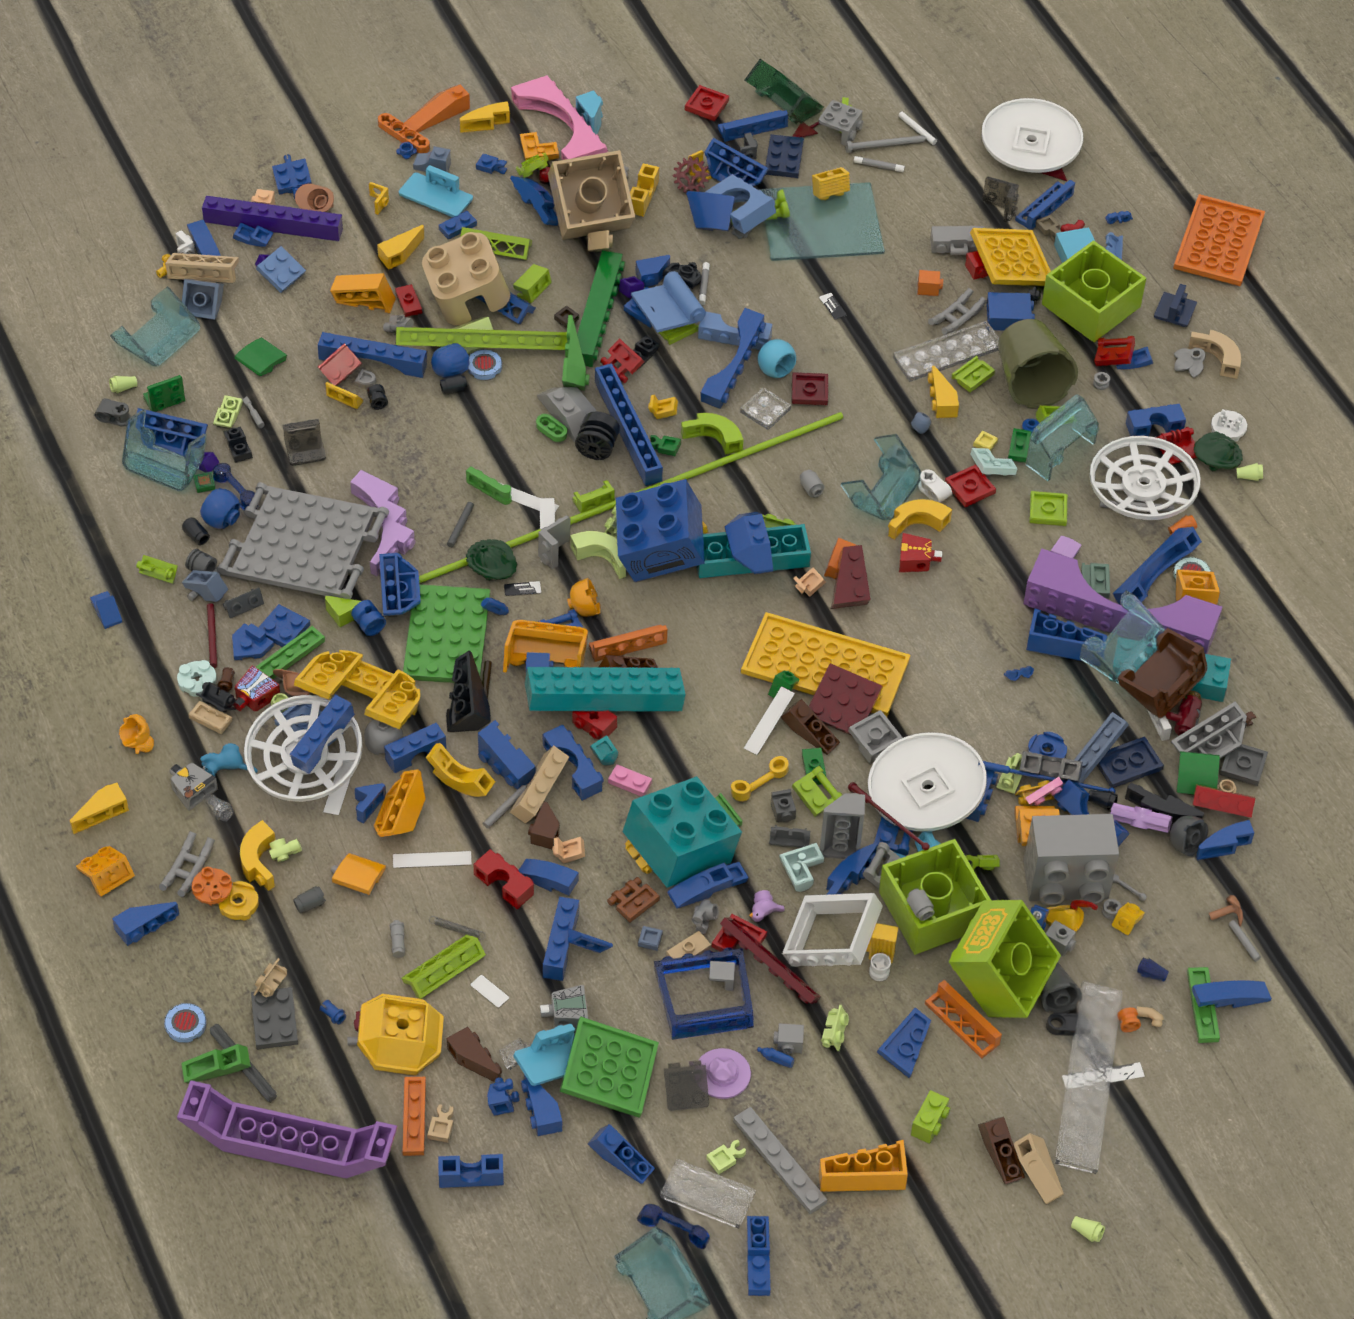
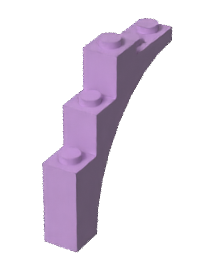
[350,470,415,576]

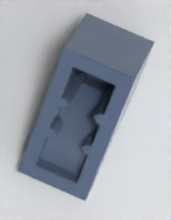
[413,146,451,172]
[182,570,229,602]

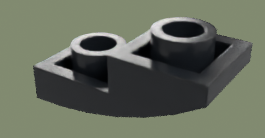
[633,336,660,371]
[223,427,253,463]

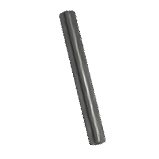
[210,1024,277,1102]

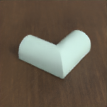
[779,843,824,892]

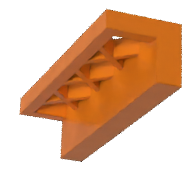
[589,624,668,662]
[925,980,1002,1058]

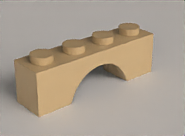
[510,745,569,824]

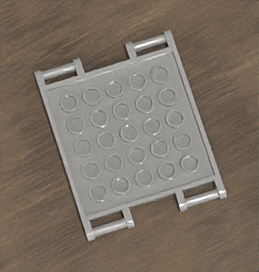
[217,482,389,599]

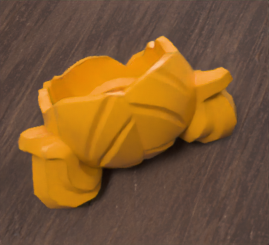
[119,714,154,754]

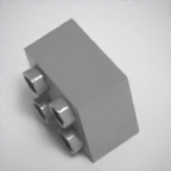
[1023,814,1119,906]

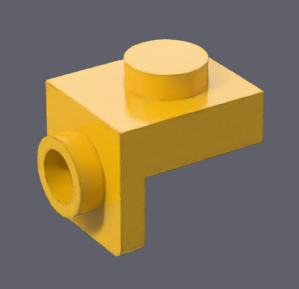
[648,395,678,419]
[1112,902,1145,935]

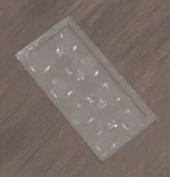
[660,1159,756,1229]

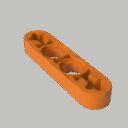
[378,113,430,153]

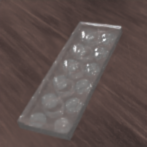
[893,320,999,382]

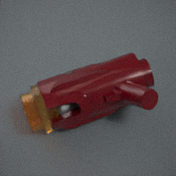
[1166,691,1202,736]

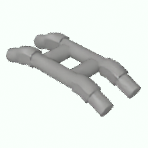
[928,288,987,335]
[159,831,215,897]

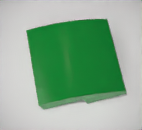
[234,337,287,376]
[1176,751,1220,794]

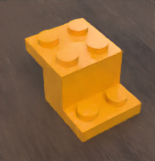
[1015,806,1060,846]

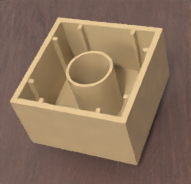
[548,150,635,240]

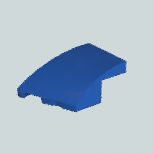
[686,191,735,232]

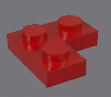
[711,914,767,956]

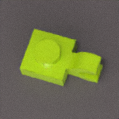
[966,855,1000,870]

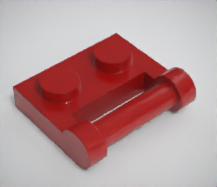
[1094,336,1135,366]

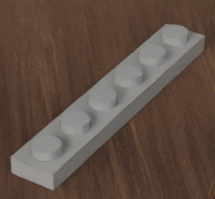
[733,1107,827,1214]

